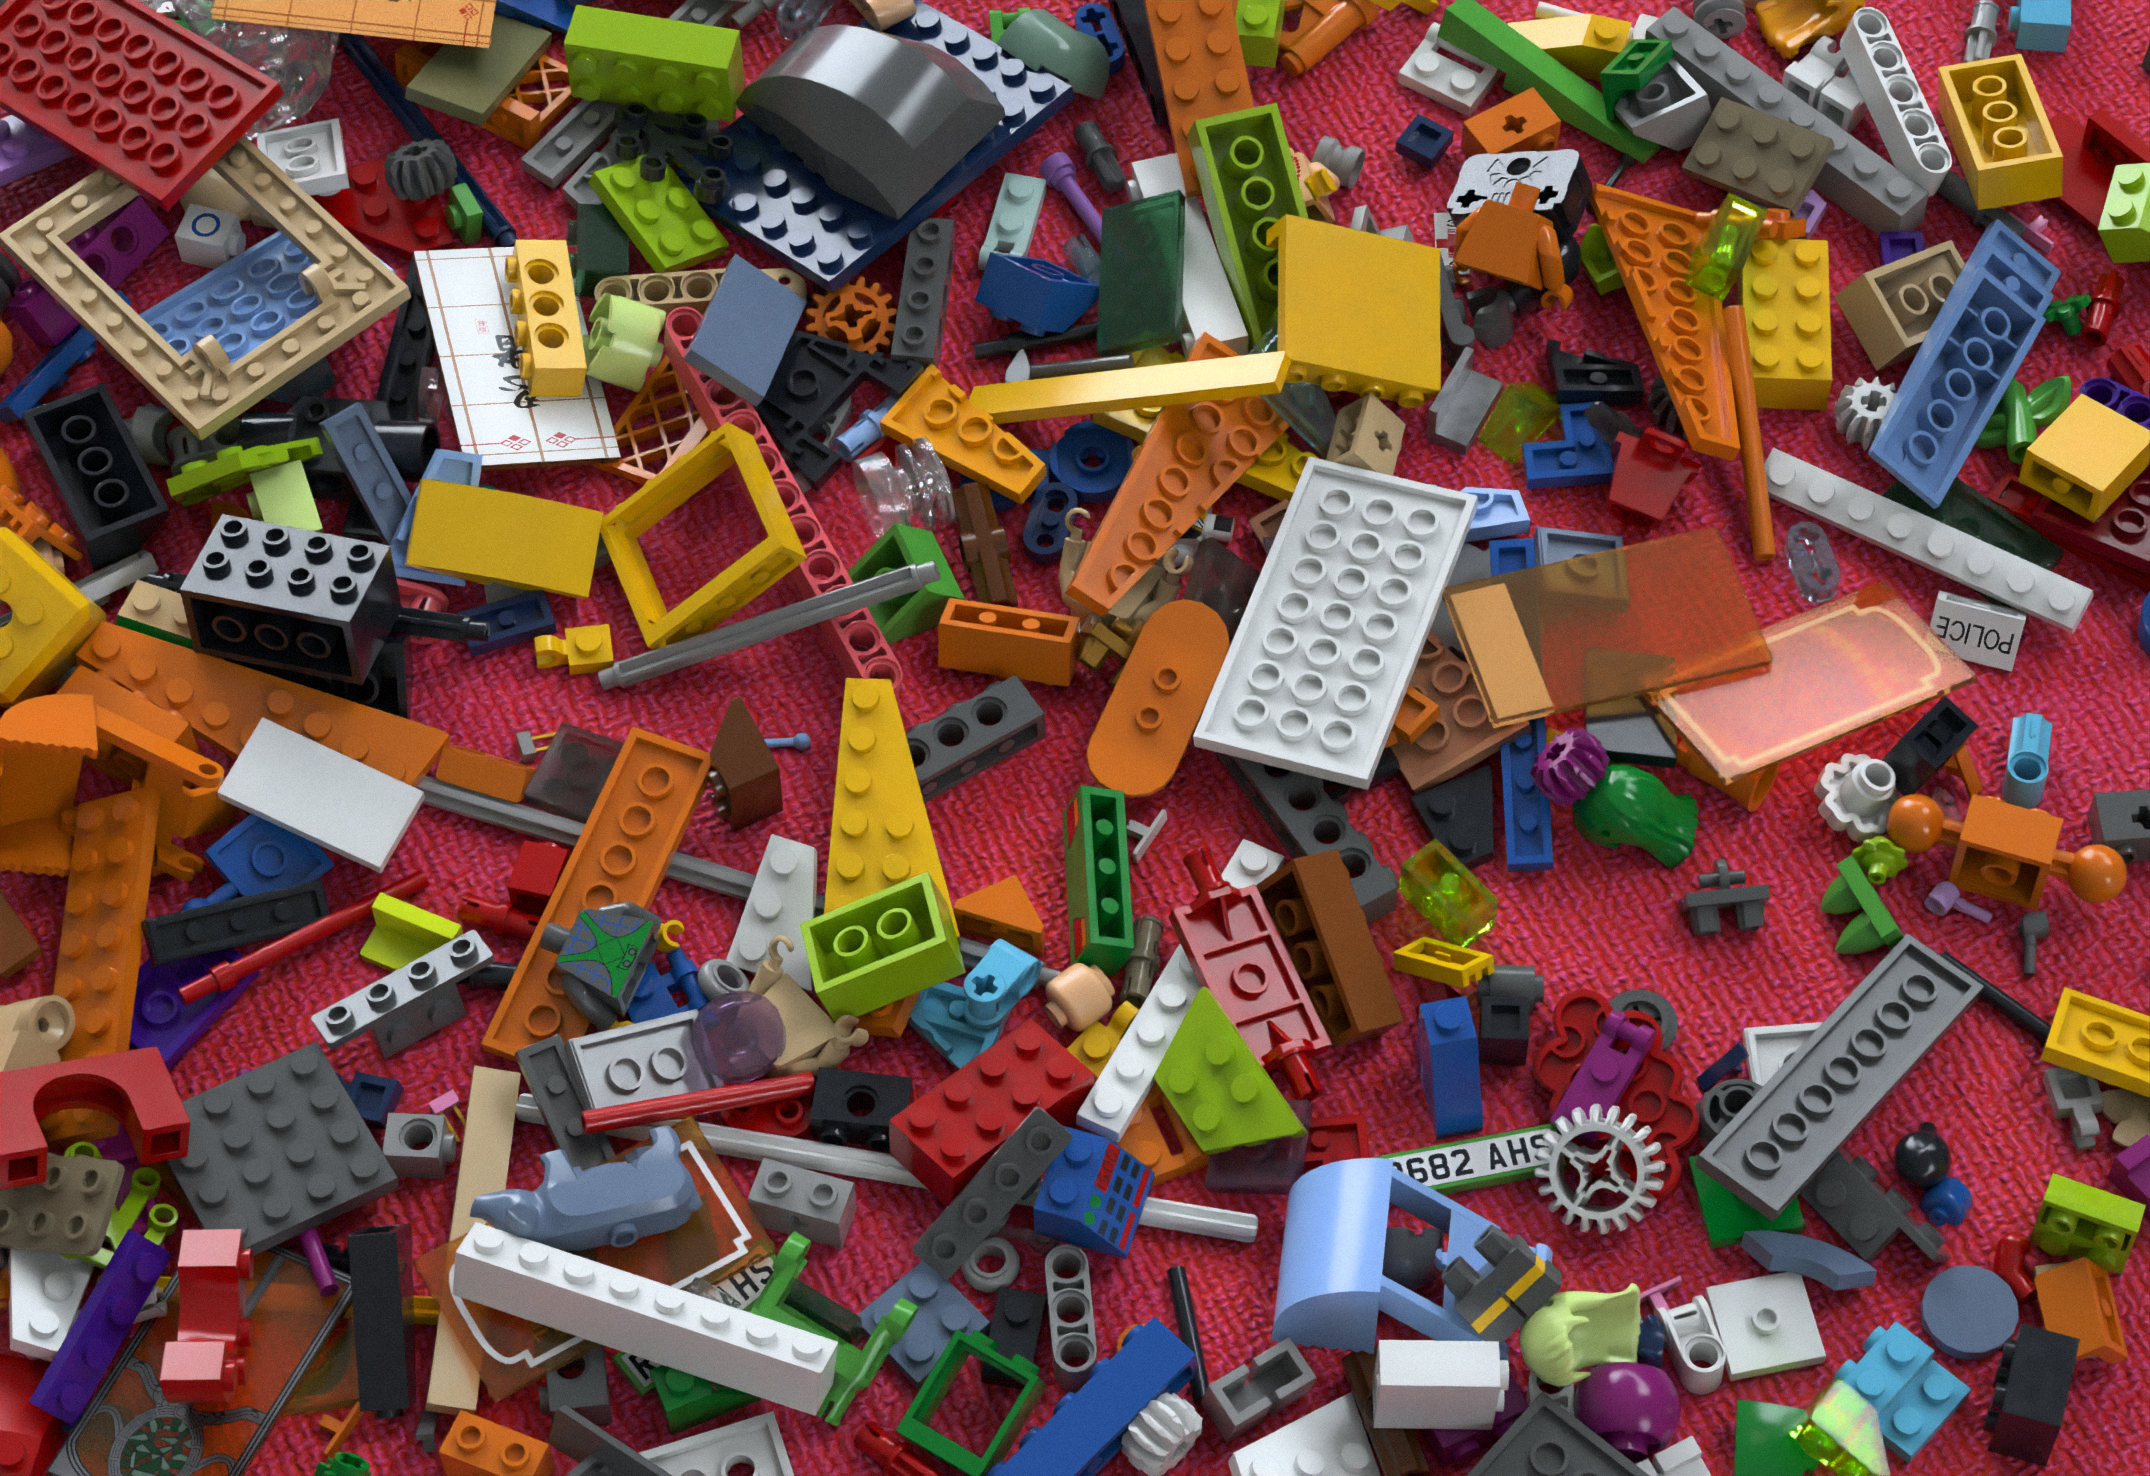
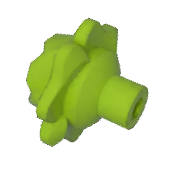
[1851,836,1908,884]

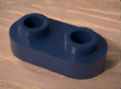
[1023,482,1078,564]

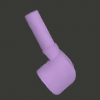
[1924,881,1993,924]

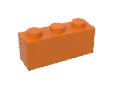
[938,598,1080,686]

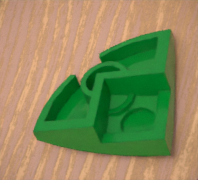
[1732,1400,1833,1476]

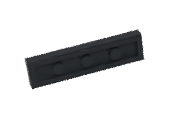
[141,880,330,967]

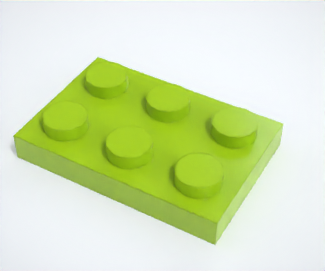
[588,153,729,273]

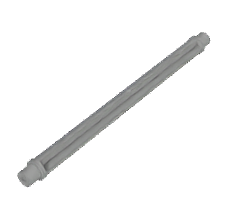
[598,560,940,690]

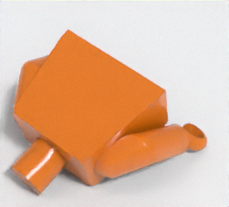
[1452,182,1574,311]

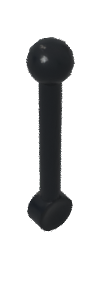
[1586,153,1636,215]

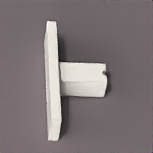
[1126,809,1167,863]

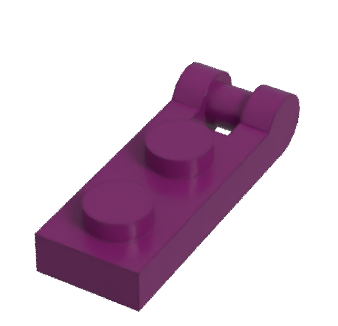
[1550,1010,1657,1147]

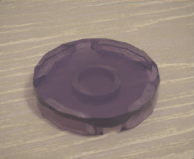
[691,991,786,1083]

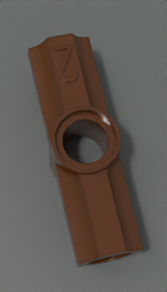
[952,482,1018,608]
[1341,1347,1430,1476]

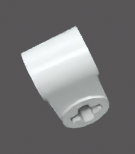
[1654,1295,1726,1395]

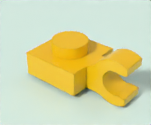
[534,624,614,675]
[1066,1000,1139,1083]

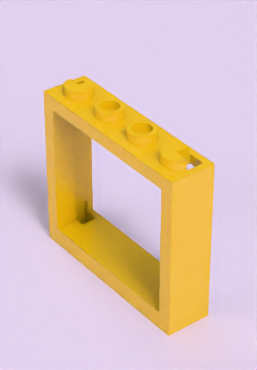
[600,422,807,650]

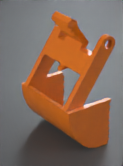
[0,694,239,881]

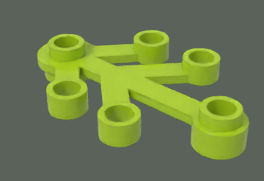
[59,1141,178,1270]

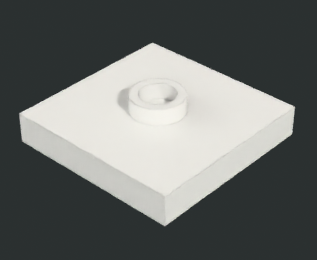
[1705,1272,1826,1381]

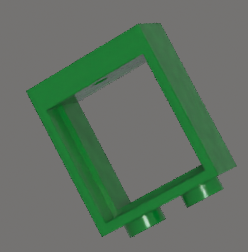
[895,1329,1047,1476]

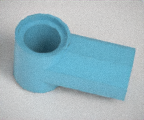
[2002,713,2052,809]

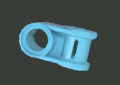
[964,938,1042,1029]

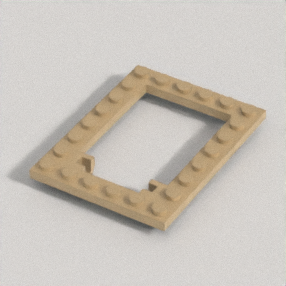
[0,135,411,441]

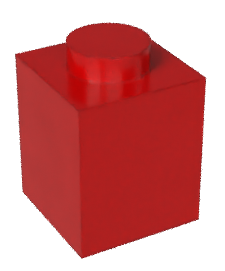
[507,840,570,916]

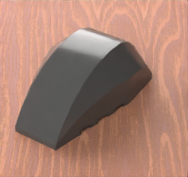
[737,24,1006,220]

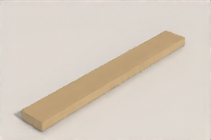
[425,1065,521,1415]

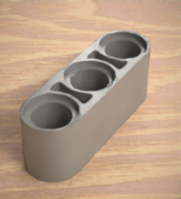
[1045,1244,1097,1392]

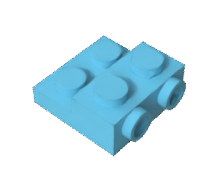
[1831,1321,1971,1464]

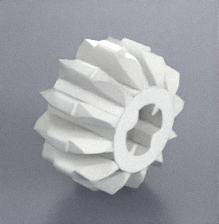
[1833,376,1896,452]
[1121,1392,1203,1476]

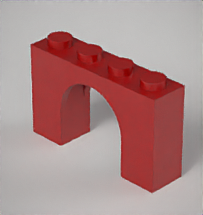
[0,1046,190,1190]

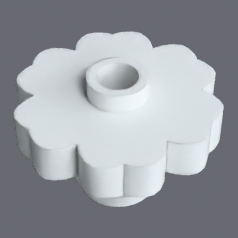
[1814,753,1901,842]

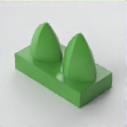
[1820,855,1904,954]

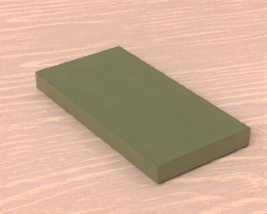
[405,13,552,126]

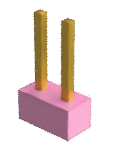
[428,1089,466,1144]

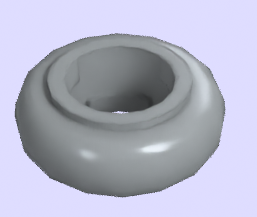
[697,959,750,1009]
[961,1236,1020,1293]

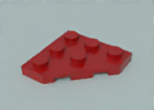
[311,157,455,262]

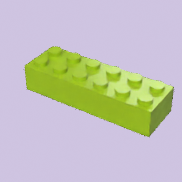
[1186,103,1309,355]

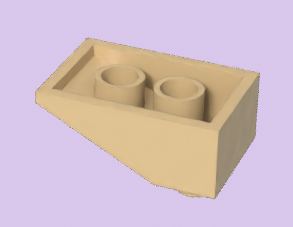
[1835,240,1965,371]

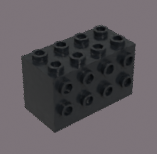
[180,514,402,685]

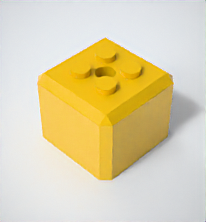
[0,527,106,709]

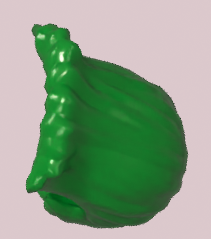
[1571,765,1699,869]

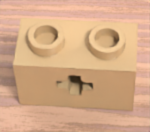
[1326,392,1406,476]

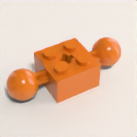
[1886,794,2127,911]

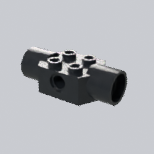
[237,396,440,502]

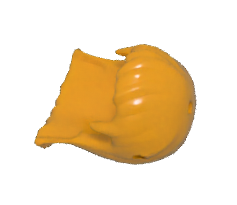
[1754,0,1866,59]

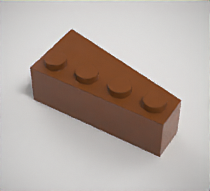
[1256,849,1404,1048]

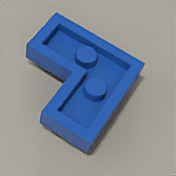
[1521,401,1614,489]

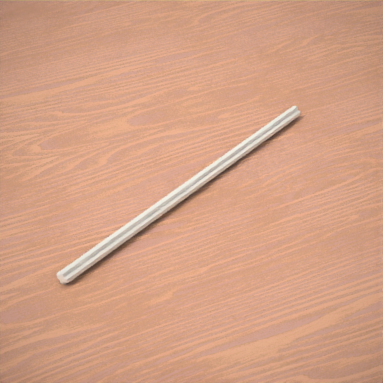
[516,1093,1258,1243]

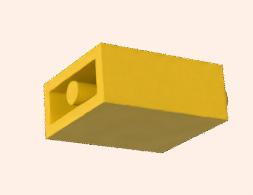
[2018,393,2150,522]

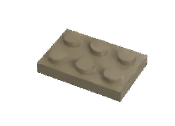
[1681,97,1835,217]

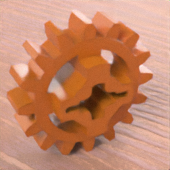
[806,276,897,354]

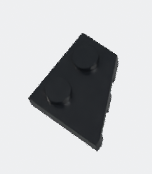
[1545,340,1645,406]

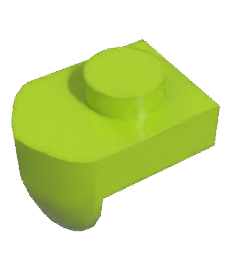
[1581,224,1624,296]

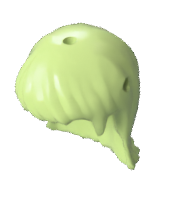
[1519,1283,1641,1386]

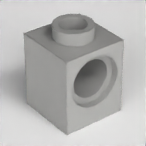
[382,1112,457,1179]

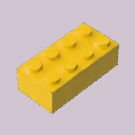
[1938,54,2063,210]
[1737,237,1832,410]

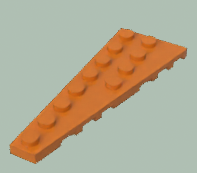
[1589,183,1740,461]

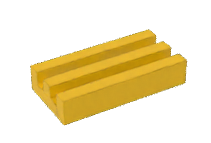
[1393,937,1495,988]

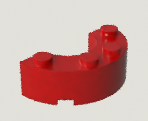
[160,1229,254,1403]

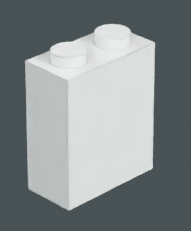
[1372,1340,1509,1430]

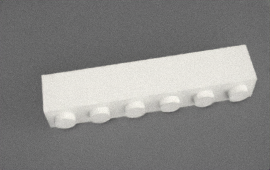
[1126,153,1249,359]

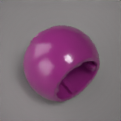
[1573,1362,1681,1462]

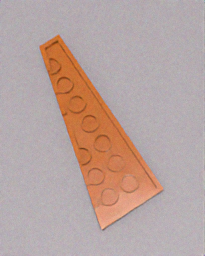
[1065,331,1311,617]
[75,621,451,788]

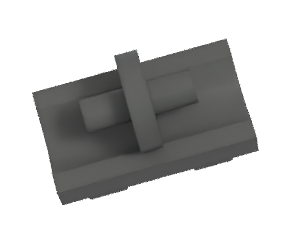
[1679,859,1770,937]

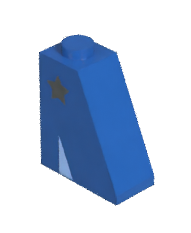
[1415,996,1483,1140]

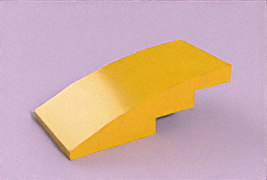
[405,479,603,600]

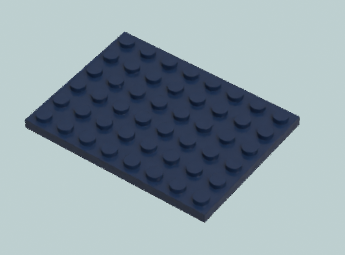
[673,0,1074,294]

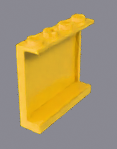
[1266,214,1441,408]

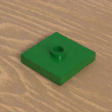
[1687,1155,1805,1249]

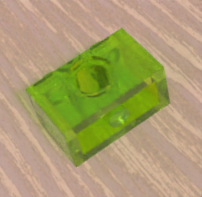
[1399,838,1498,948]

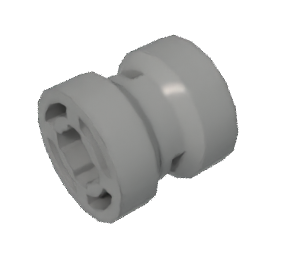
[1311,135,1366,189]

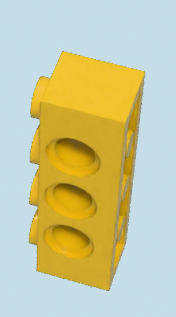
[504,239,587,397]

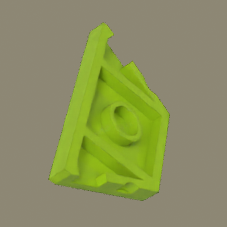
[166,437,323,507]
[1153,986,1307,1155]

